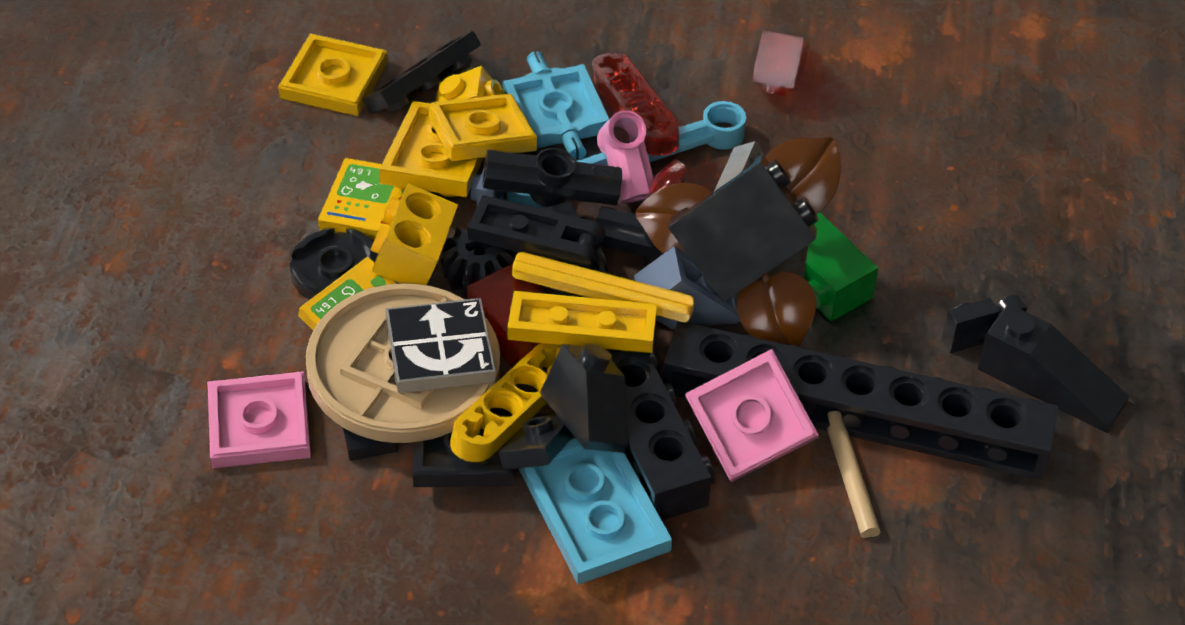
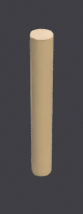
[827,411,881,538]

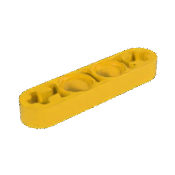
[450,343,562,462]

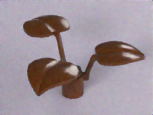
[636,137,841,347]

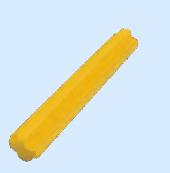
[512,252,695,323]

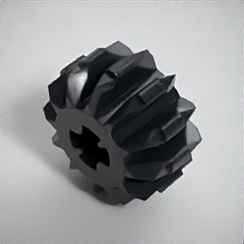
[441,228,518,299]

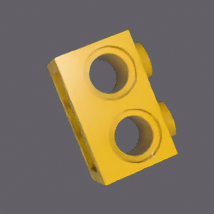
[370,183,458,285]

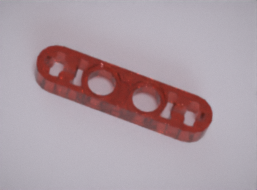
[592,52,680,156]

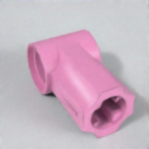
[597,110,657,204]

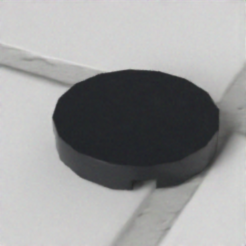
[290,228,378,300]

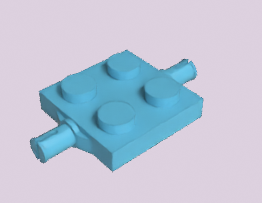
[503,51,609,161]

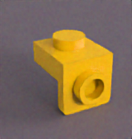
[436,65,504,102]

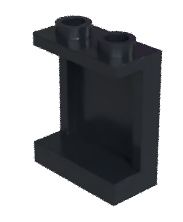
[668,154,819,302]

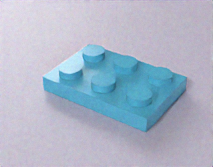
[519,438,672,585]

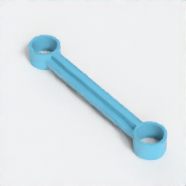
[507,101,746,209]

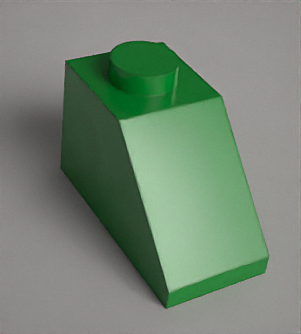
[804,212,878,322]

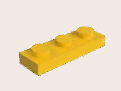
[507,291,657,353]

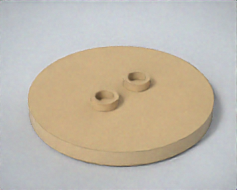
[306,283,500,443]

